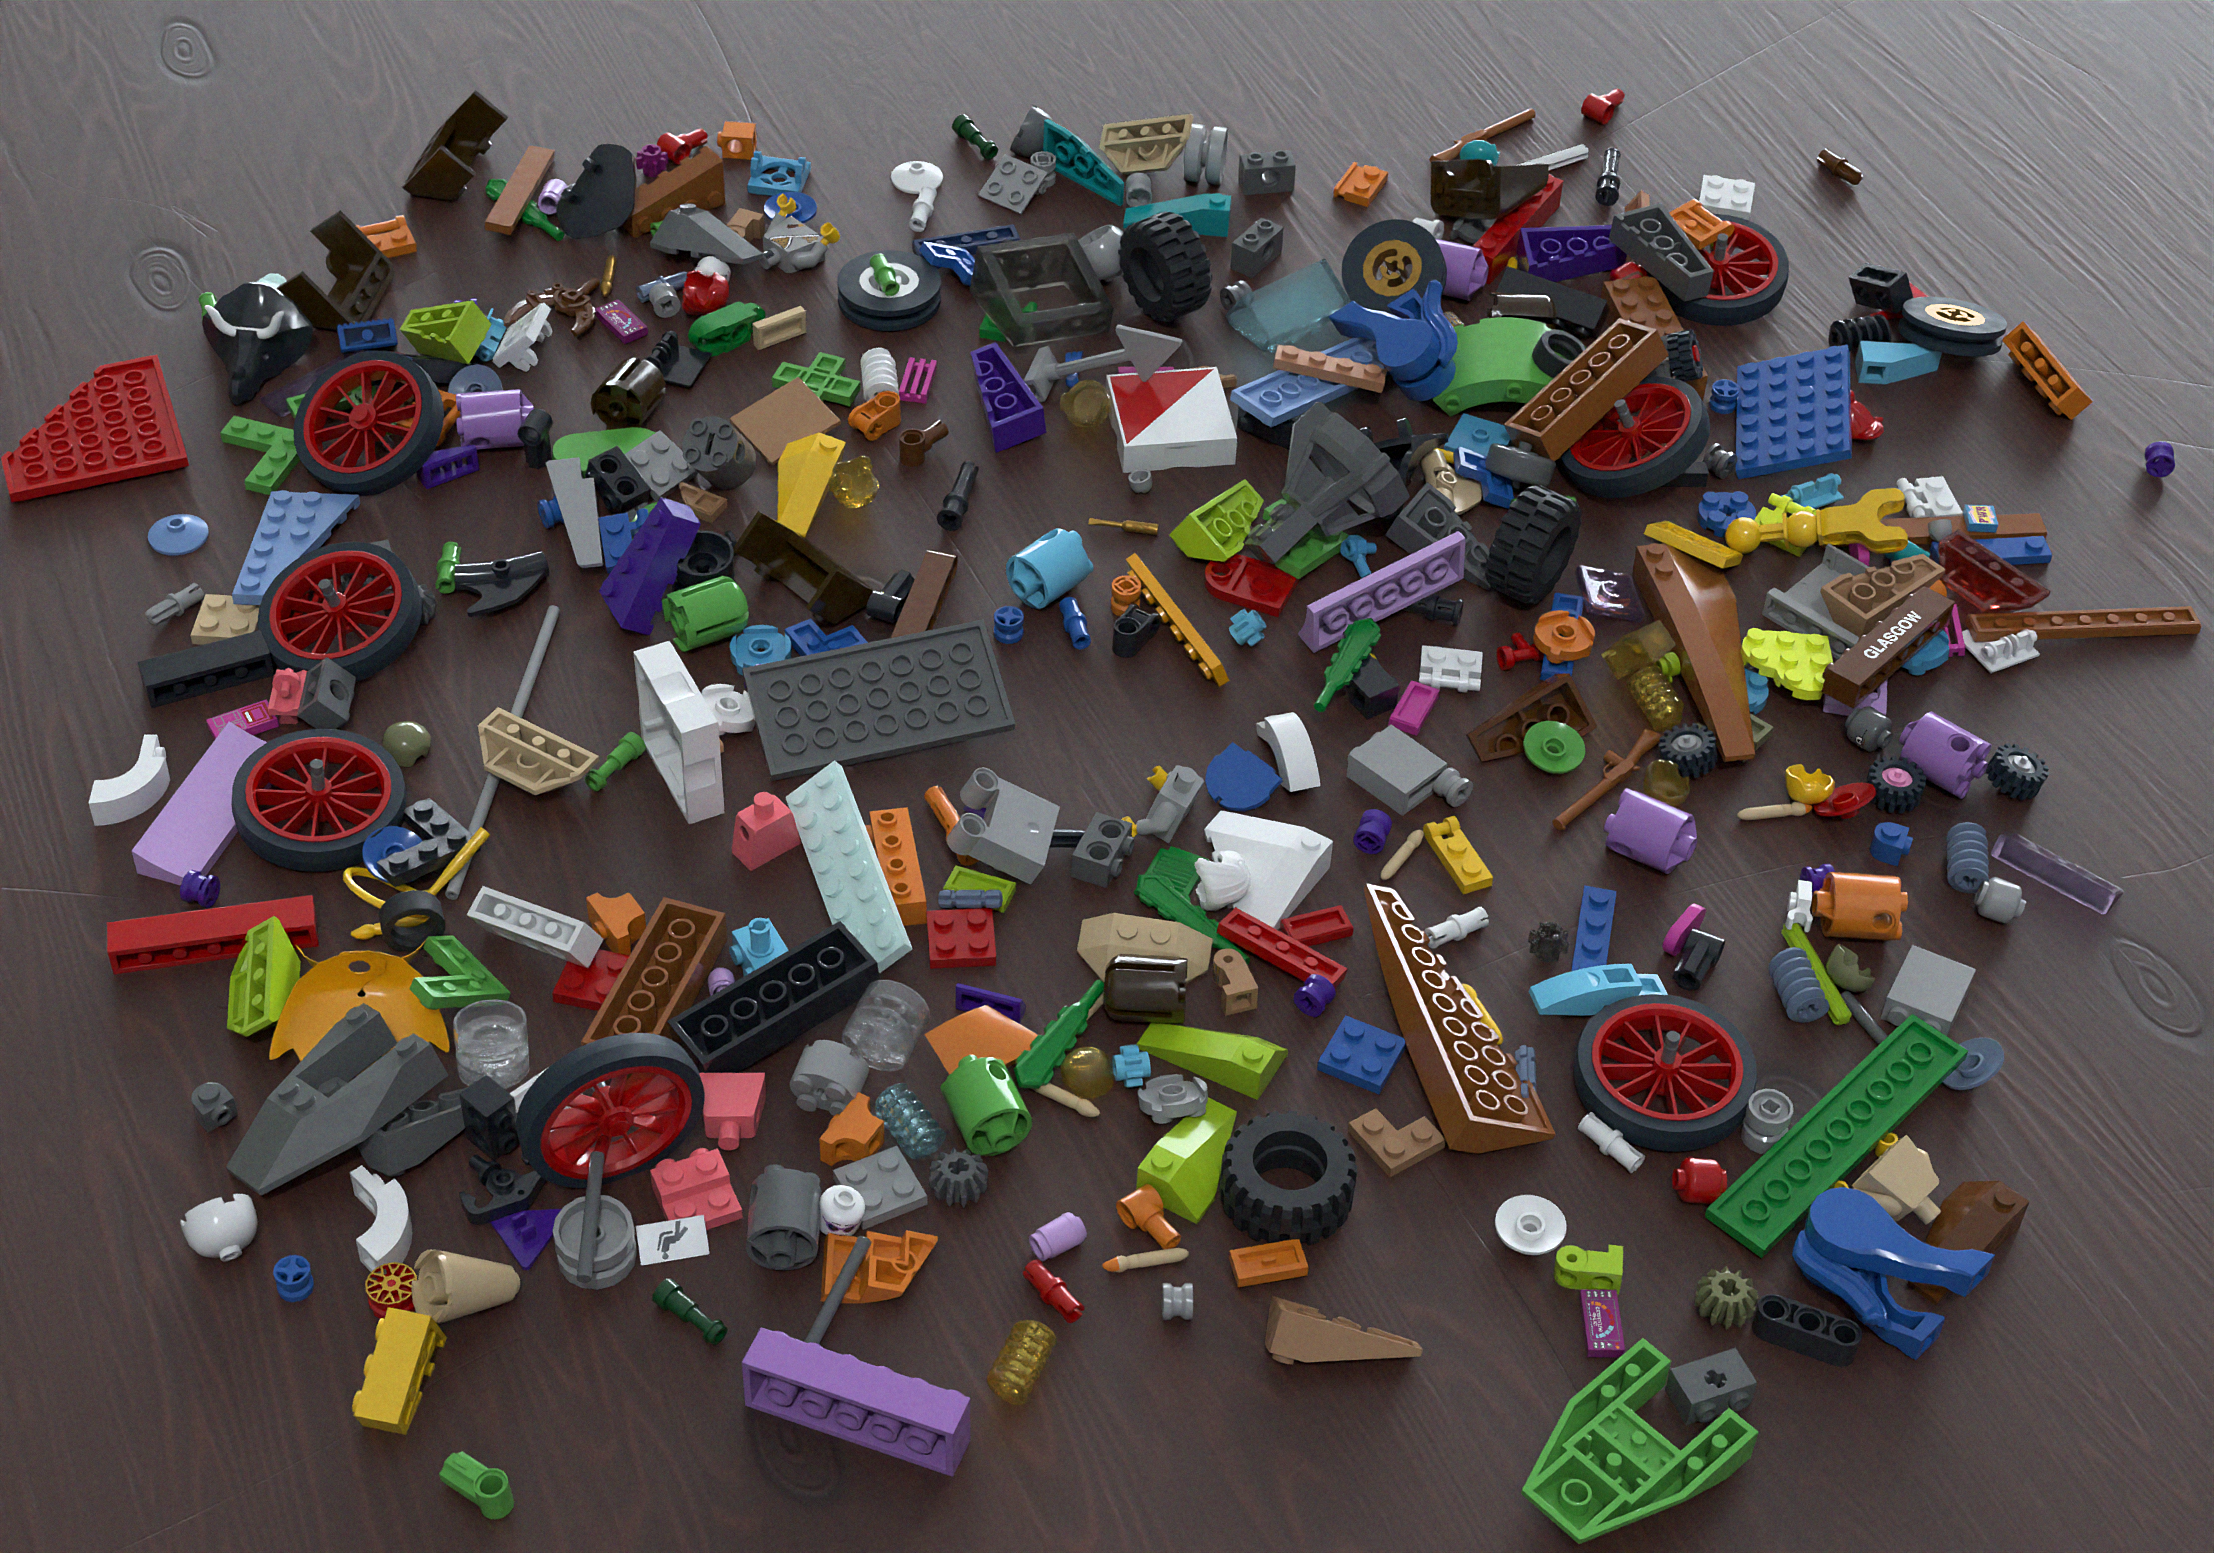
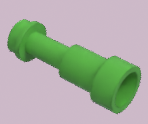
[585,732,646,791]

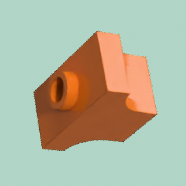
[586,892,646,955]
[819,1092,885,1166]

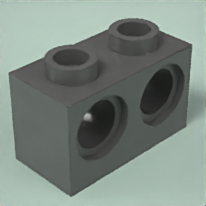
[1071,812,1135,888]

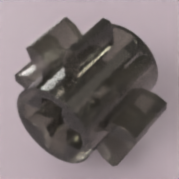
[1528,922,1570,962]

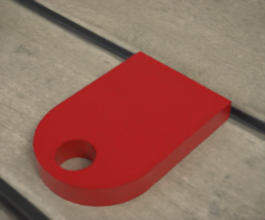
[1204,554,1299,617]

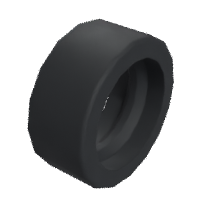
[1532,330,1586,378]
[378,890,446,952]

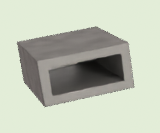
[1347,724,1447,816]
[1880,945,1976,1037]

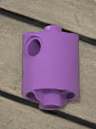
[1435,238,1489,301]
[456,389,534,449]
[1899,711,1992,799]
[1604,788,1697,874]

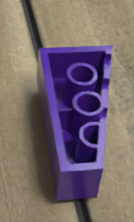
[970,342,1047,453]
[599,497,701,635]

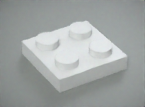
[1699,175,1755,220]

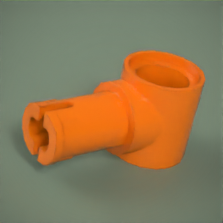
[1116,1184,1181,1250]

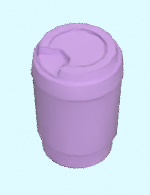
[538,179,567,214]
[1029,1212,1087,1261]

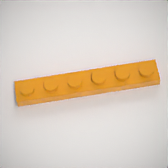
[1126,553,1230,687]

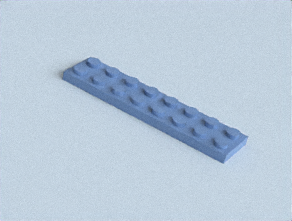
[1230,337,1389,427]

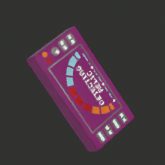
[595,299,648,344]
[1579,1290,1625,1358]

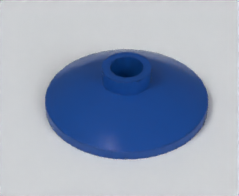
[764,192,817,223]
[362,826,422,884]

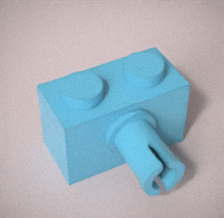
[729,918,789,976]

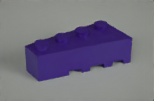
[1516,225,1627,282]

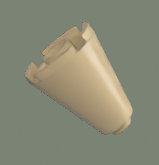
[411,1249,520,1324]

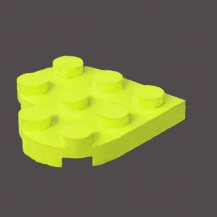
[1740,628,1833,700]

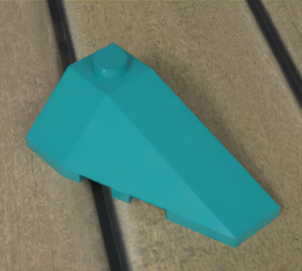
[1043,119,1124,206]
[1123,193,1232,237]

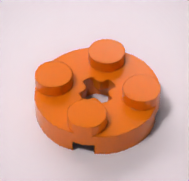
[1533,610,1595,664]

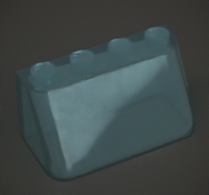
[1225,258,1351,353]

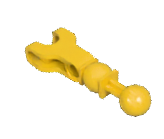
[1725,488,1908,554]

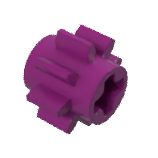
[636,144,668,177]

